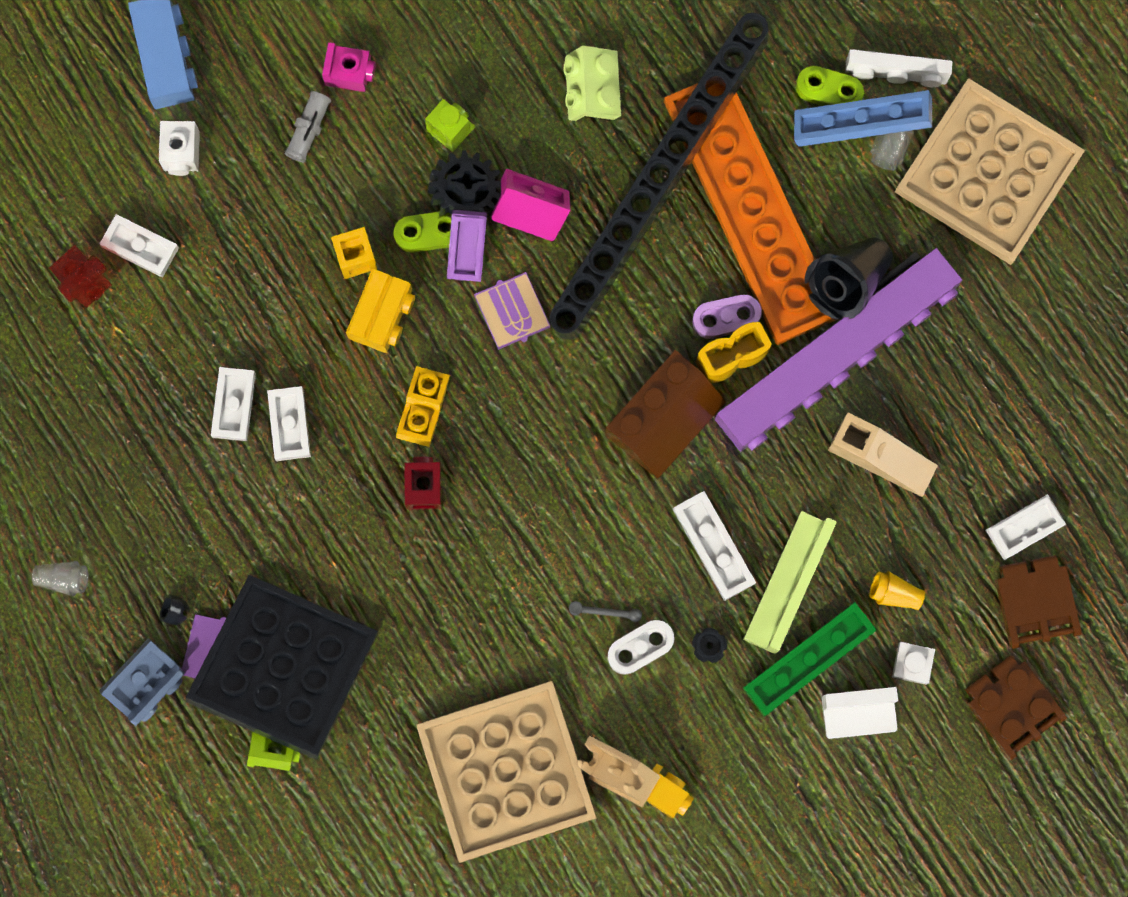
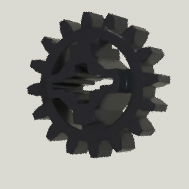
[428,150,501,218]

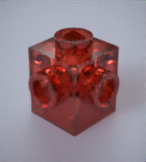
[49,245,112,308]

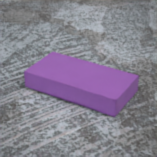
[447,210,487,282]

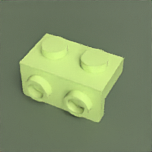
[564,45,621,121]

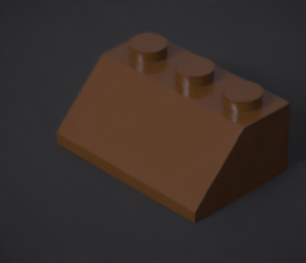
[605,350,726,480]

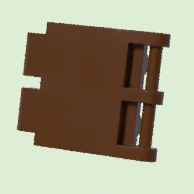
[995,555,1081,649]
[965,655,1067,761]

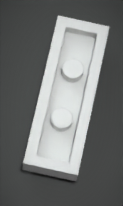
[845,49,953,87]
[673,491,756,601]

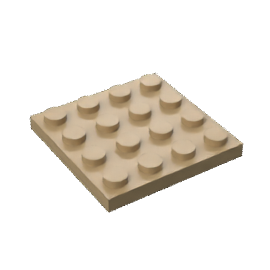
[895,78,1085,265]
[416,681,596,863]

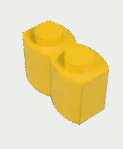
[696,322,772,384]

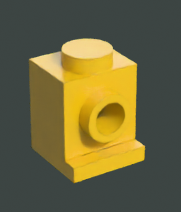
[331,227,377,279]
[647,763,694,818]

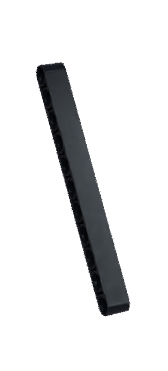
[550,13,769,339]

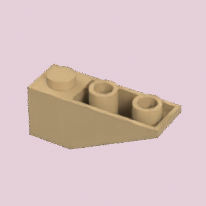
[828,413,938,497]

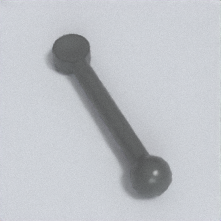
[872,252,920,296]
[569,601,642,622]

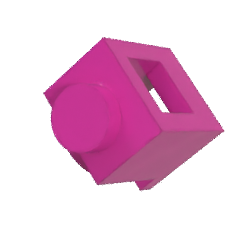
[322,42,376,92]

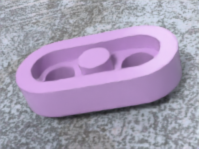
[692,295,762,339]

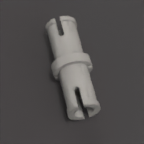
[284,91,331,163]

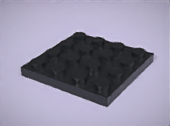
[185,575,378,760]

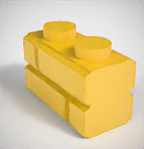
[346,269,416,353]

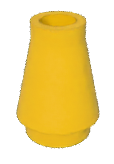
[869,571,925,610]

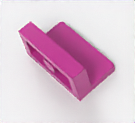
[491,168,571,241]

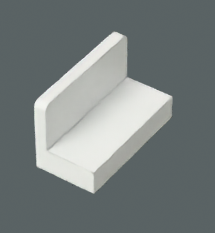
[821,687,898,739]

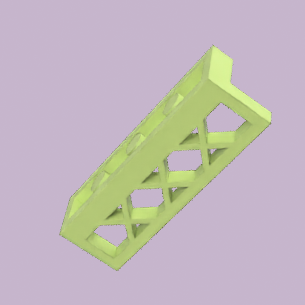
[743,511,837,654]

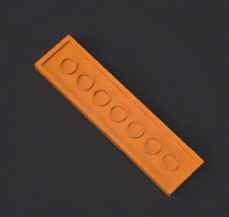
[664,83,838,345]

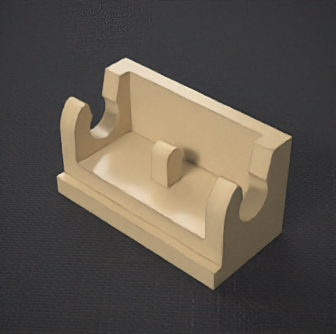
[578,736,660,808]

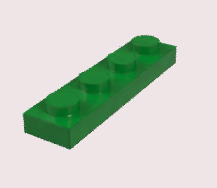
[742,602,877,717]

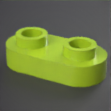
[796,66,864,106]
[394,212,452,253]

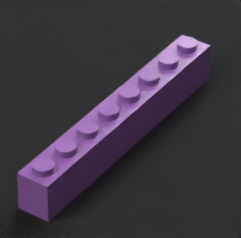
[715,248,962,452]

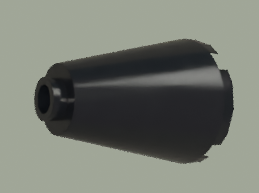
[804,238,893,320]

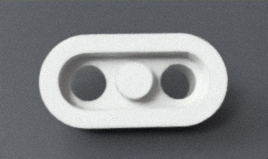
[608,620,674,675]

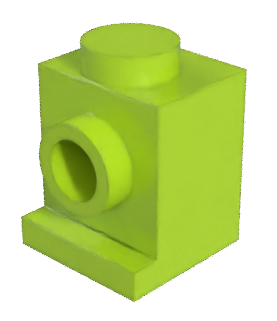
[425,99,475,152]
[247,732,300,771]

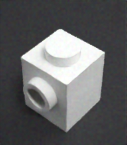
[159,121,200,176]

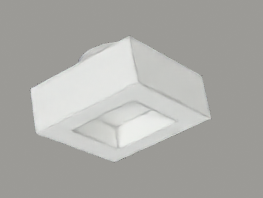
[892,642,935,685]

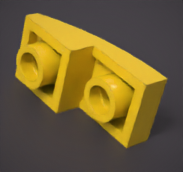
[396,366,450,447]

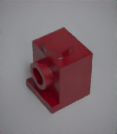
[404,457,442,510]

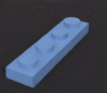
[794,90,932,147]

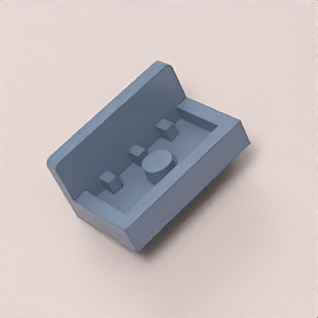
[99,638,185,726]

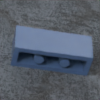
[128,0,198,109]

